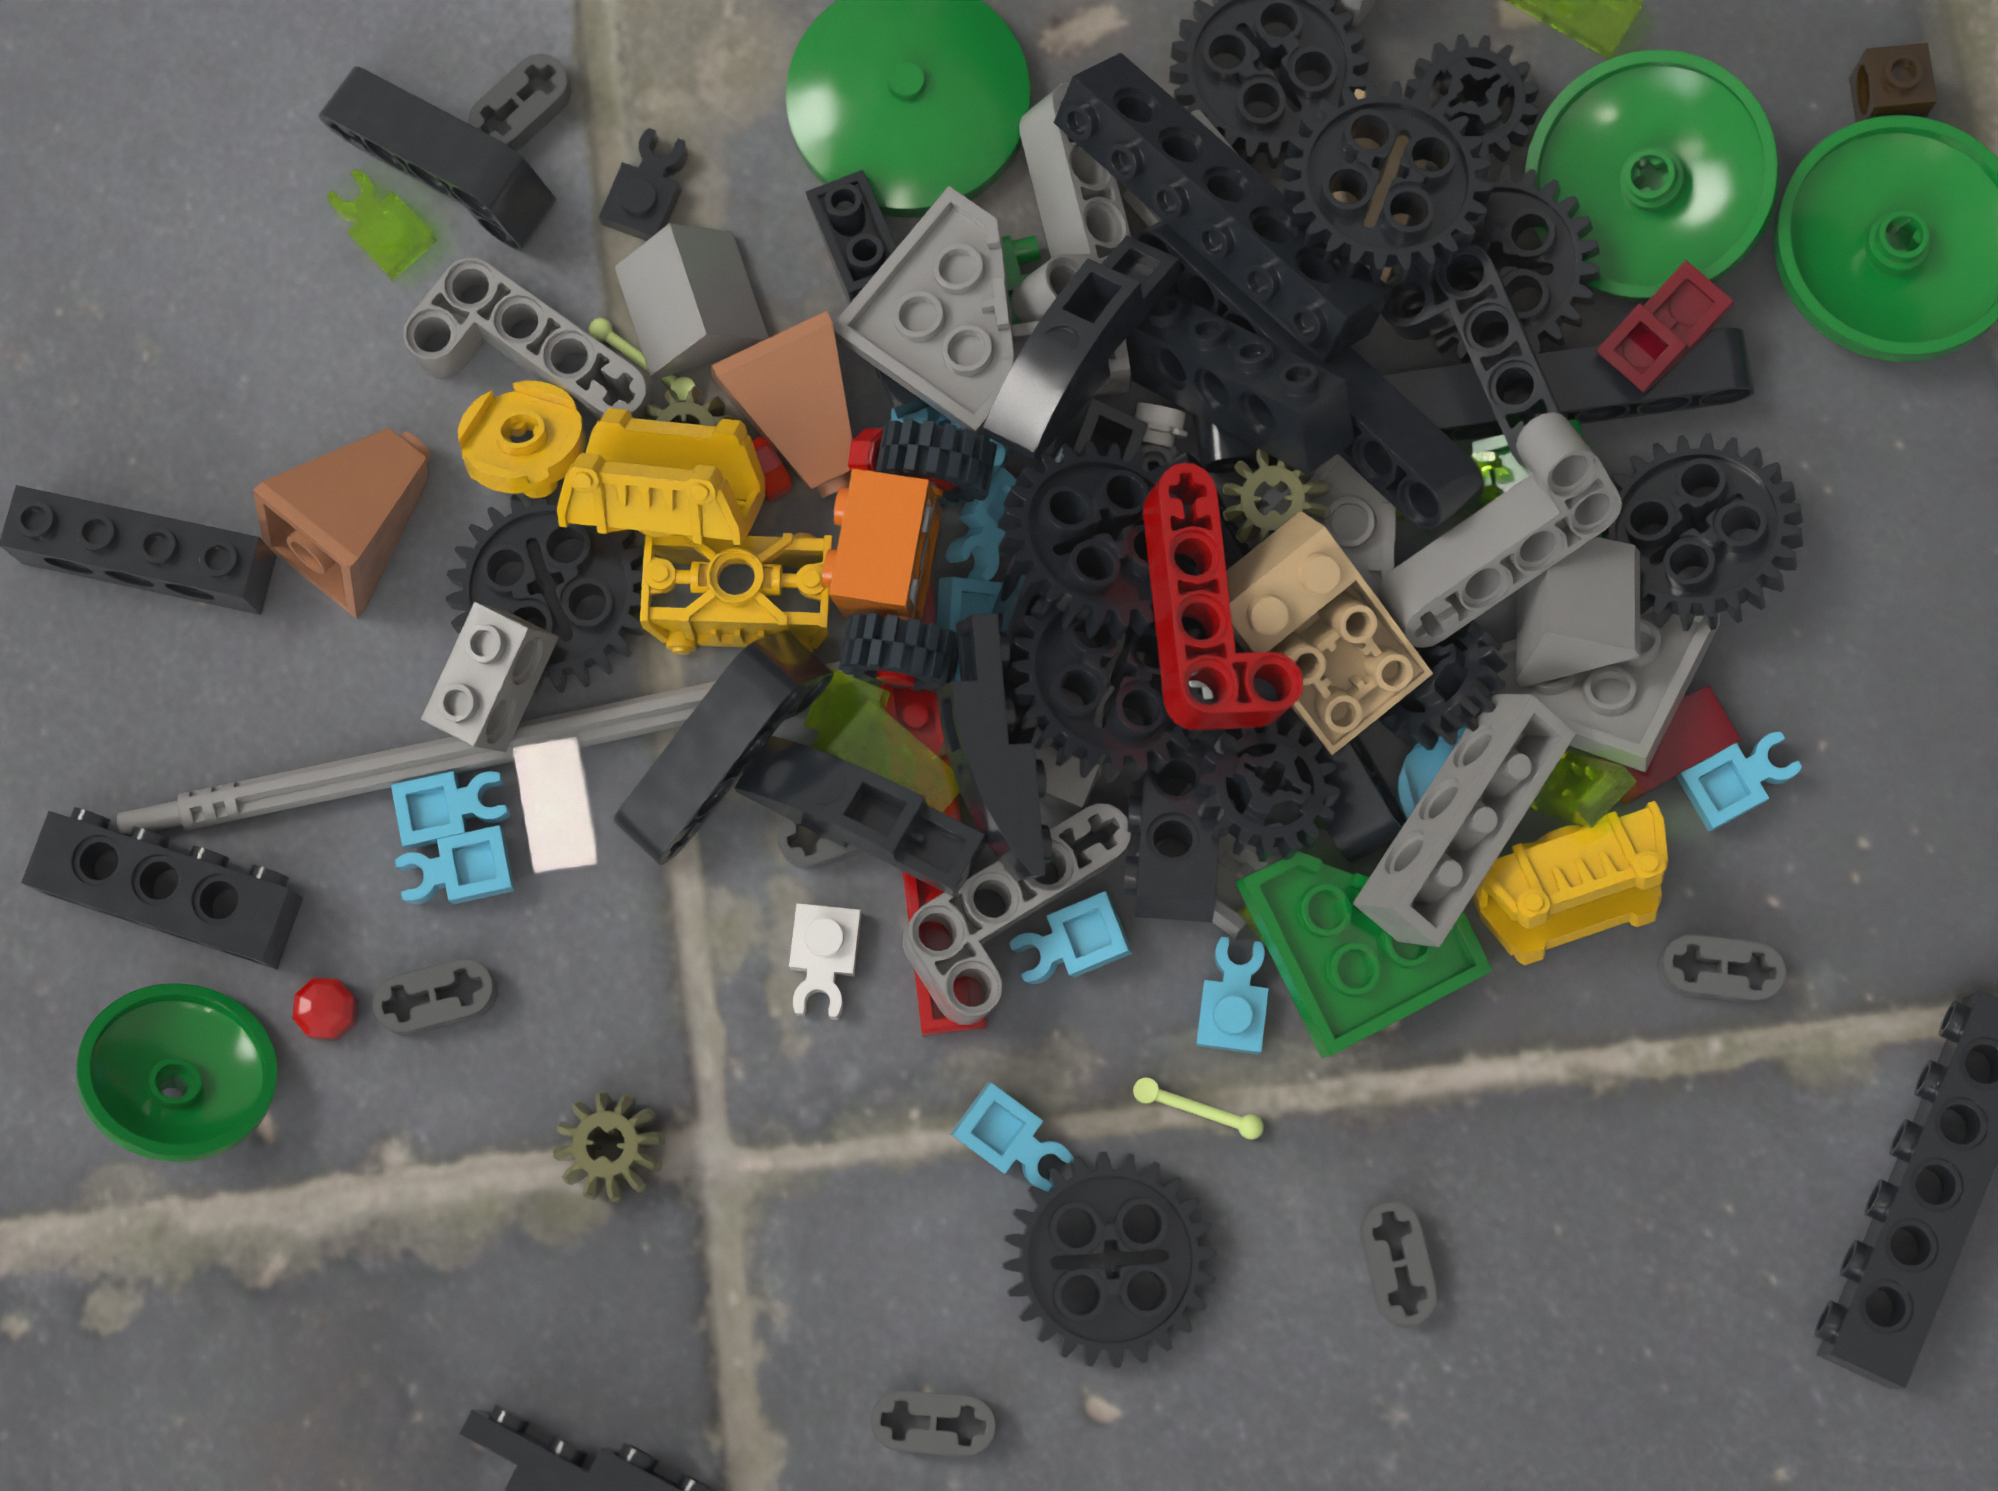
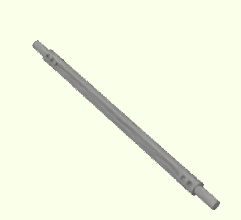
[117,661,870,836]

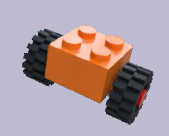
[822,419,997,693]

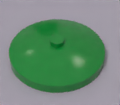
[786,0,1030,217]
[1525,50,1780,302]
[1773,115,1998,362]

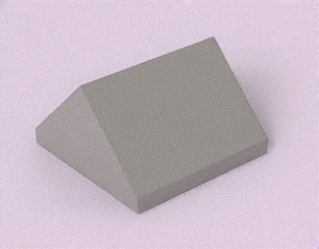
[615,223,768,381]
[1515,537,1640,688]

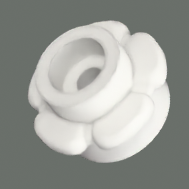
[1135,402,1188,448]

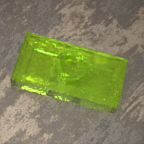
[1505,0,1644,59]
[828,699,960,812]
[1530,751,1637,828]

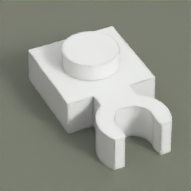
[789,903,862,1020]

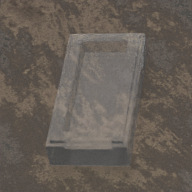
[513,735,599,873]

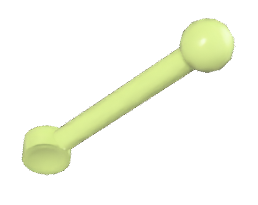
[588,318,696,402]
[1133,1078,1264,1140]

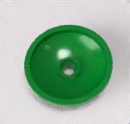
[76,983,277,1162]

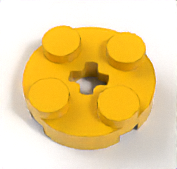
[458,380,587,499]

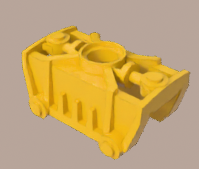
[557,408,765,545]
[640,533,834,655]
[1473,801,1668,965]

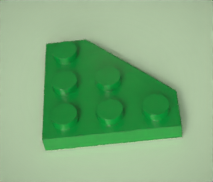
[1235,851,1493,1058]

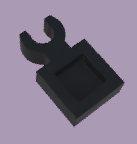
[599,128,688,241]

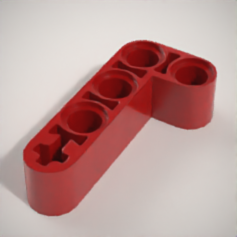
[1143,463,1303,730]

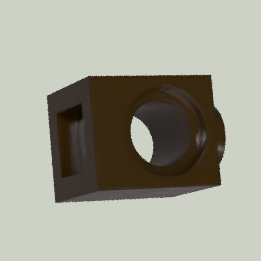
[1849,43,1937,122]

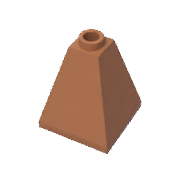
[710,311,852,498]
[253,427,431,619]

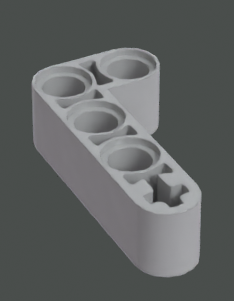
[1012,82,1131,323]
[403,258,654,421]
[1378,412,1622,648]
[903,803,1131,1025]

